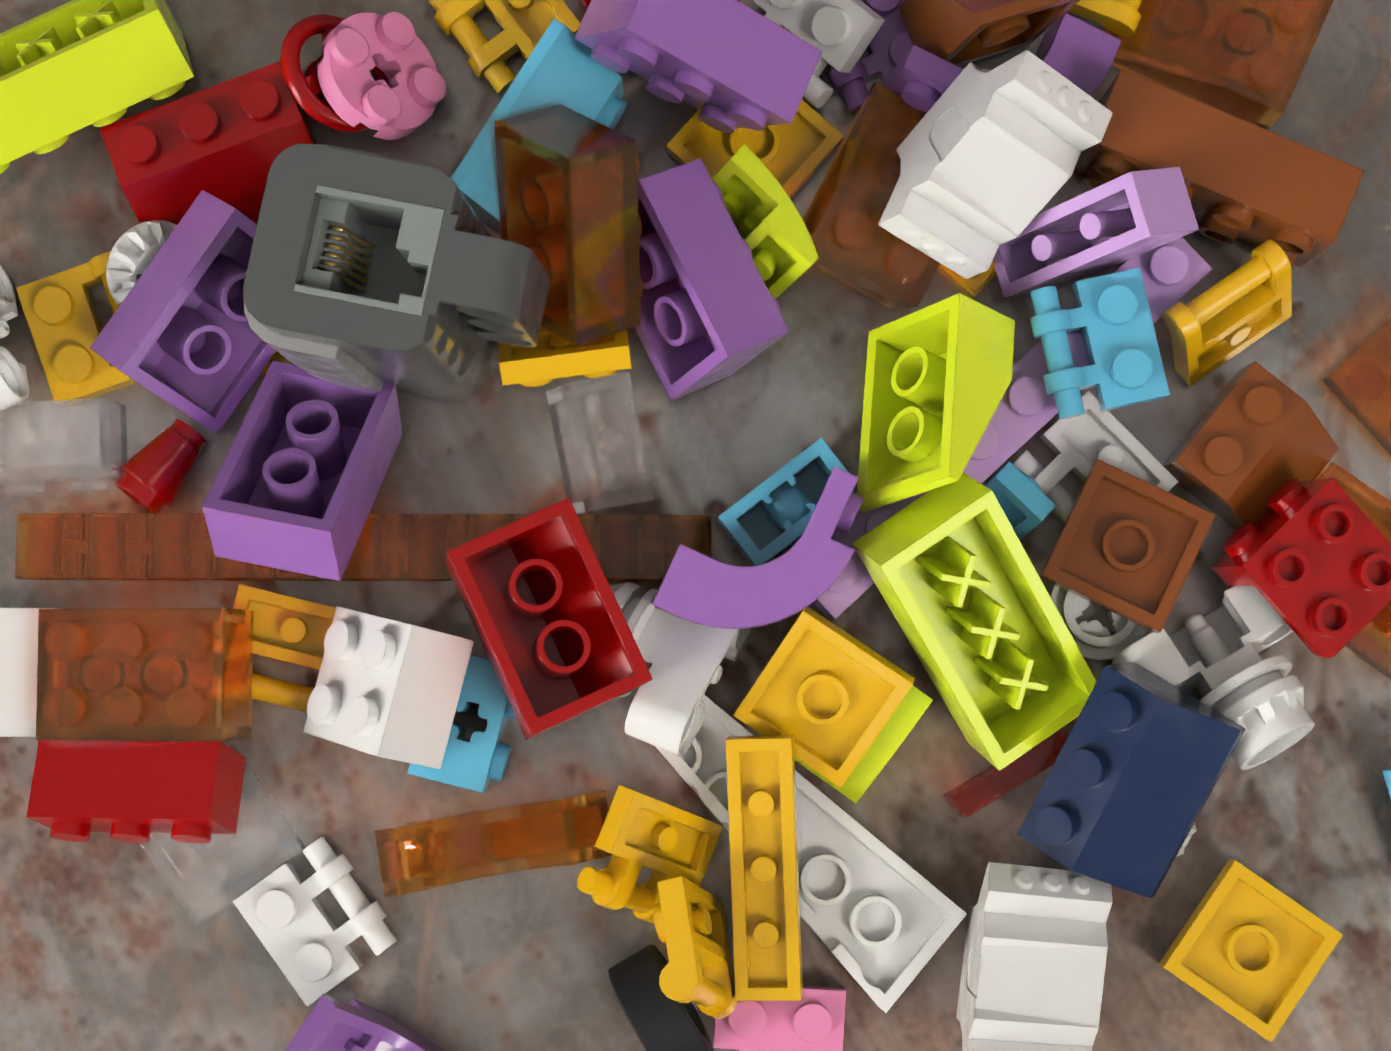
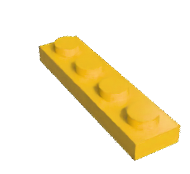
[726,735,803,1001]

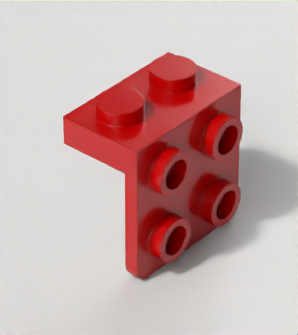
[1211,477,1391,658]

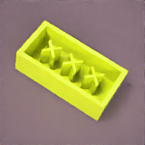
[0,0,194,174]
[852,472,1097,771]

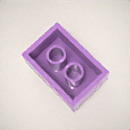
[574,0,822,133]
[586,158,789,401]
[202,361,403,581]

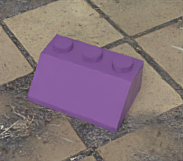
[90,190,276,434]

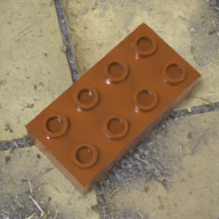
[1073,69,1365,268]

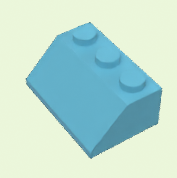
[451,19,627,246]

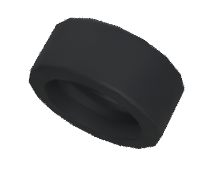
[608,945,714,1051]

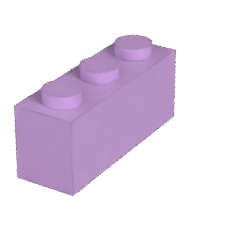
[993,167,1199,299]

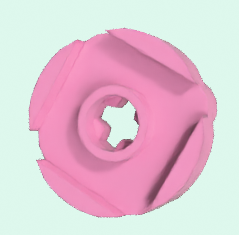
[317,11,446,140]

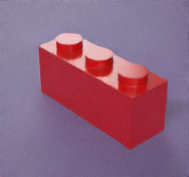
[26,740,246,844]

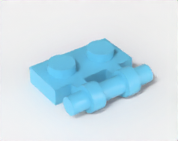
[1030,268,1170,420]

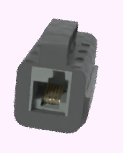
[243,144,551,401]

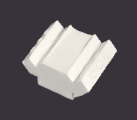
[878,50,1113,279]
[956,862,1113,1051]

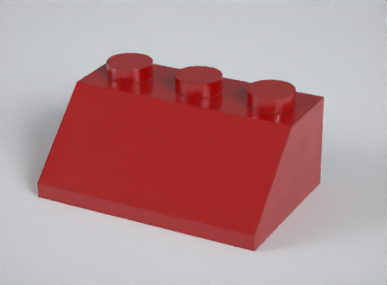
[99,61,317,225]
[445,498,653,740]

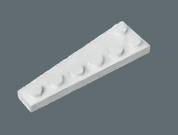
[655,694,967,1013]

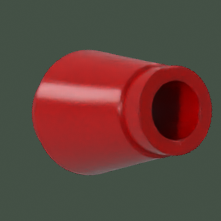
[115,419,207,515]

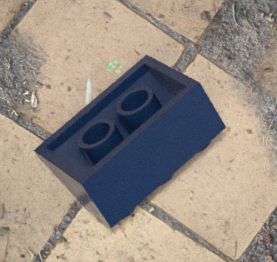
[1017,662,1246,898]

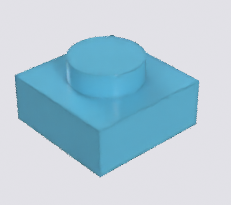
[984,461,1056,540]

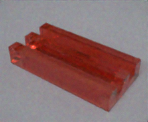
[944,729,1067,818]

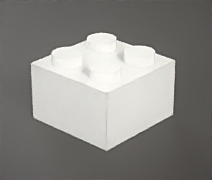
[303,606,474,769]

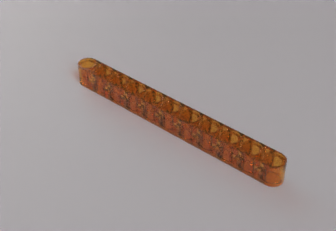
[15,513,712,582]

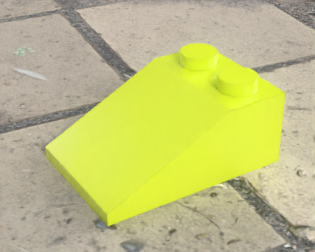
[857,293,1015,512]

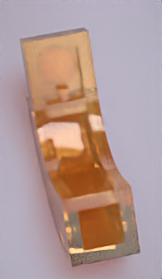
[374,790,612,897]

